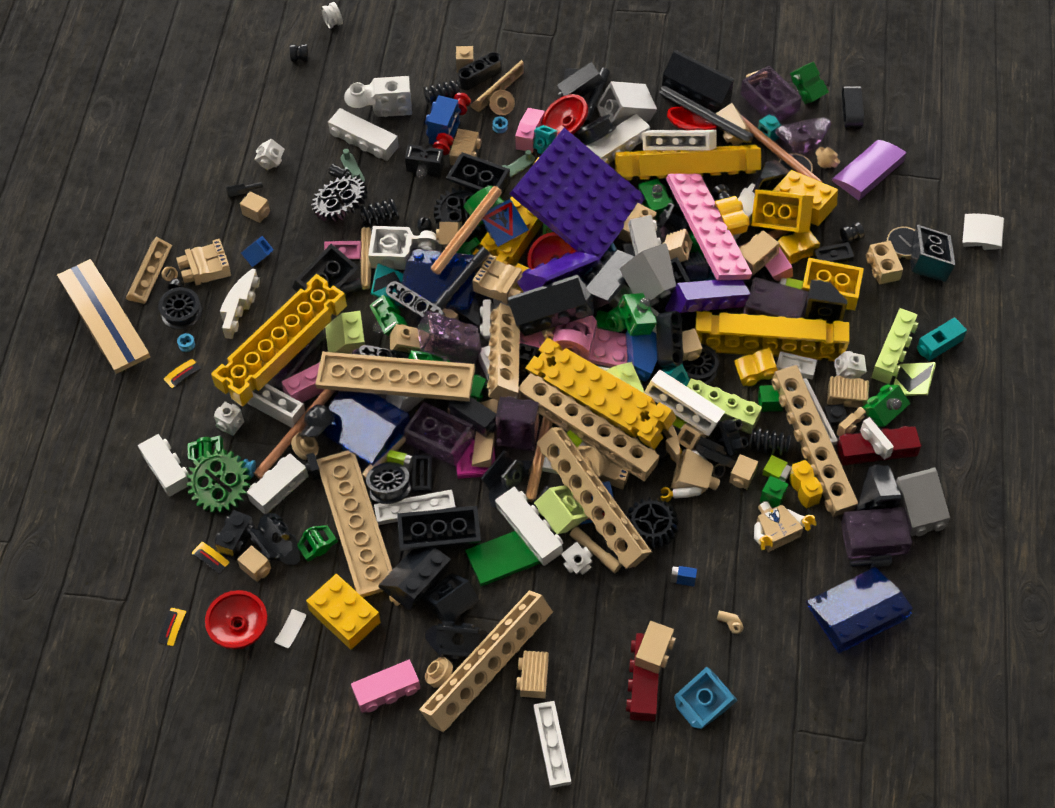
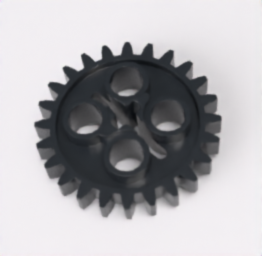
[311,175,368,222]
[434,186,486,237]

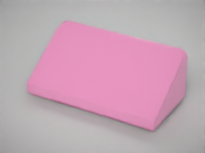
[324,241,361,259]

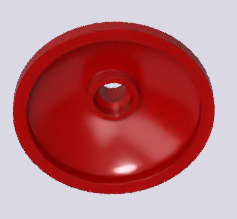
[541,94,588,135]
[667,107,717,130]
[528,232,577,270]
[205,590,268,649]

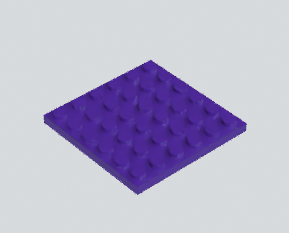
[510,128,645,263]

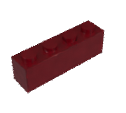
[836,426,921,466]
[626,633,659,722]

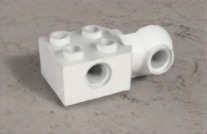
[344,76,412,117]
[368,226,442,270]

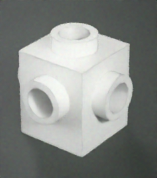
[254,139,285,170]
[834,351,867,379]
[214,402,244,436]
[561,542,593,575]

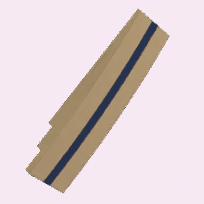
[57,259,150,374]

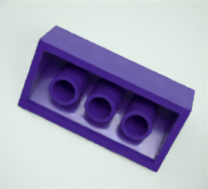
[517,251,599,292]
[665,280,751,313]

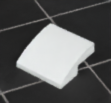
[963,214,1004,250]

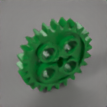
[186,449,251,513]

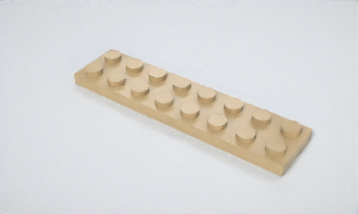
[315,352,475,401]
[317,449,392,597]

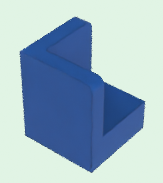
[241,236,274,267]

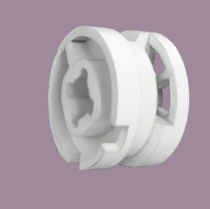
[321,2,343,29]

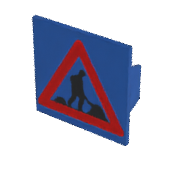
[482,199,529,247]

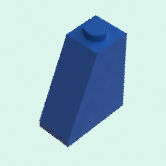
[626,330,657,382]

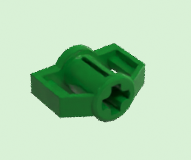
[450,238,480,265]
[188,436,223,463]
[298,525,338,562]

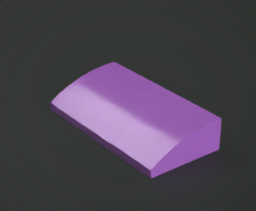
[832,140,907,200]

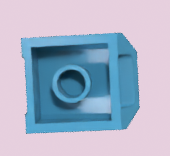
[674,667,738,729]

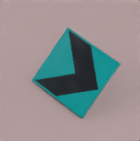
[371,263,411,308]

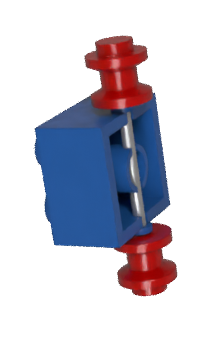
[425,93,471,155]

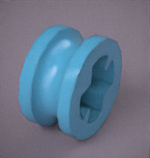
[492,116,508,133]
[177,333,195,352]
[243,459,256,478]

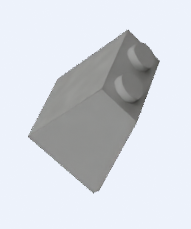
[596,81,657,126]
[619,243,676,307]
[896,468,950,537]

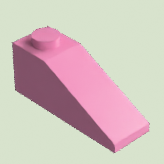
[515,108,545,152]

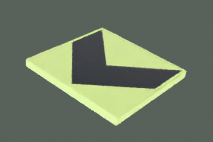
[894,362,936,396]

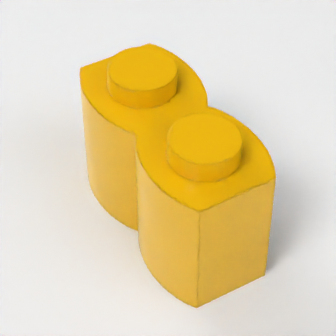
[714,196,750,236]
[778,231,820,264]
[734,348,778,386]
[789,460,823,508]

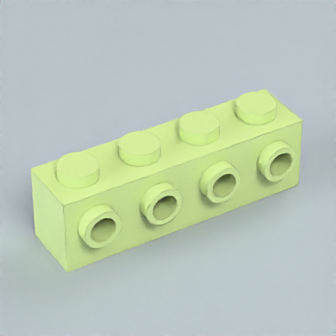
[871,308,918,384]
[687,378,762,434]

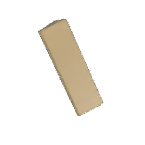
[470,60,524,112]
[125,237,172,304]
[472,399,499,468]

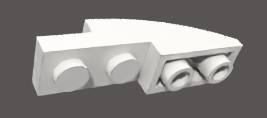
[220,269,260,339]

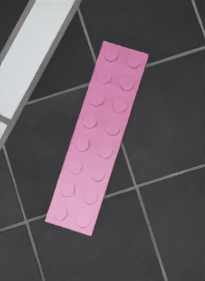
[666,173,752,280]

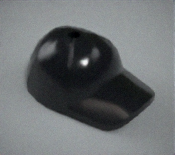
[300,404,335,438]

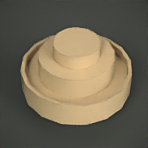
[489,90,515,115]
[815,147,840,169]
[291,432,319,460]
[425,657,453,688]

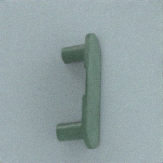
[341,149,365,182]
[502,150,535,178]

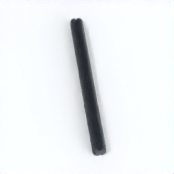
[660,86,754,143]

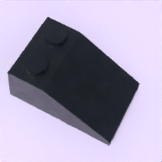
[910,225,955,282]

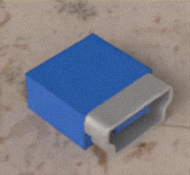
[670,566,697,586]

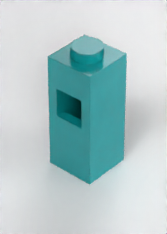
[917,317,967,361]

